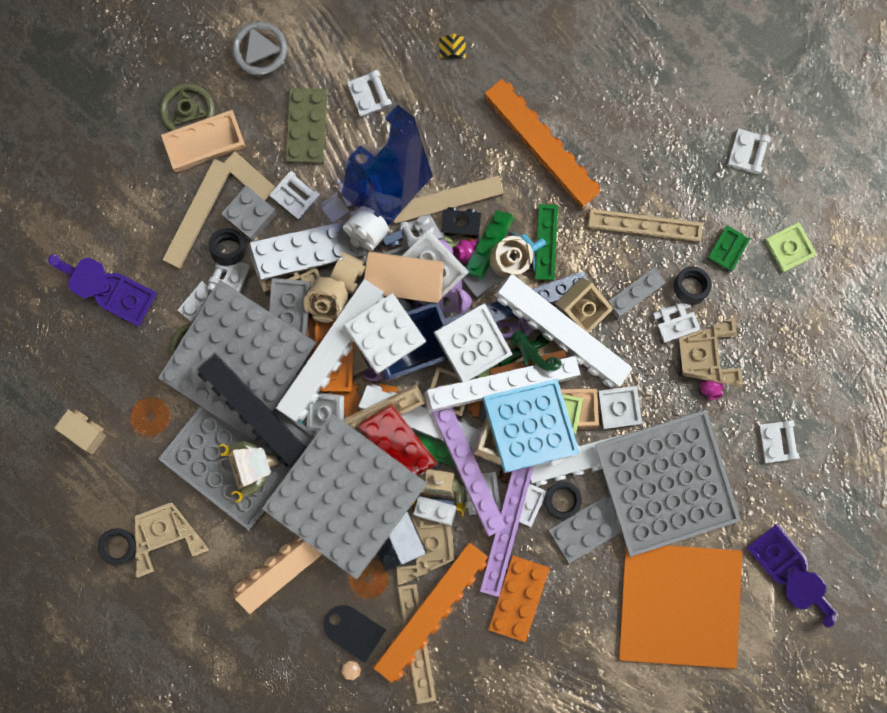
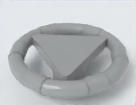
[232,21,287,75]

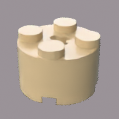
[490,236,533,278]
[330,252,366,296]
[303,277,348,323]

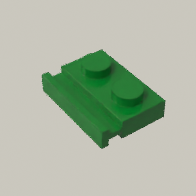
[707,225,751,272]

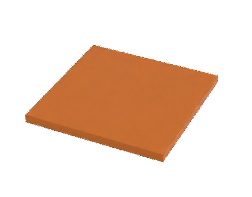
[619,544,742,669]

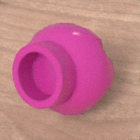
[452,237,479,264]
[700,381,724,400]

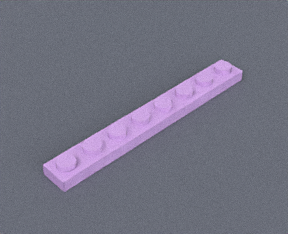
[432,385,506,536]
[480,466,534,597]

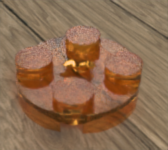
[131,397,171,436]
[350,559,389,598]

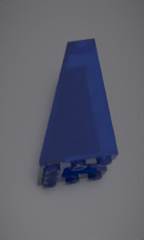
[341,105,433,226]

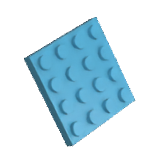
[482,379,580,473]

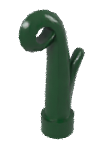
[511,330,562,371]
[498,334,550,367]

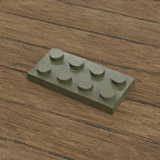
[286,88,328,164]

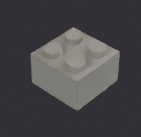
[221,185,277,242]

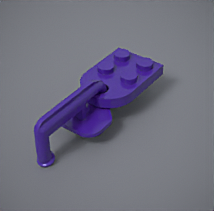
[48,254,157,327]
[747,523,838,628]

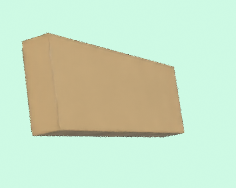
[224,151,276,201]

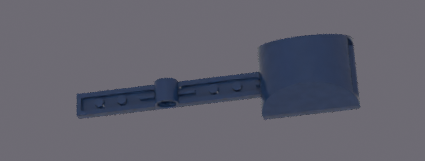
[382,271,587,382]

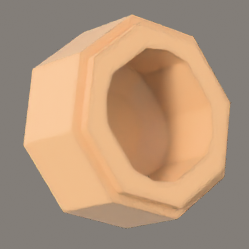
[342,661,361,680]

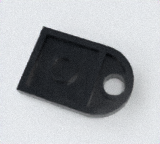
[324,605,387,663]

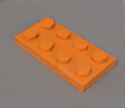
[314,316,354,392]
[488,556,550,643]

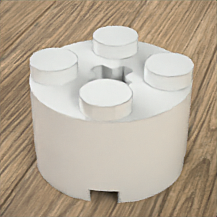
[342,206,389,251]

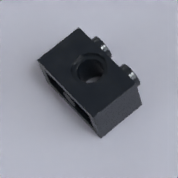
[441,207,481,239]

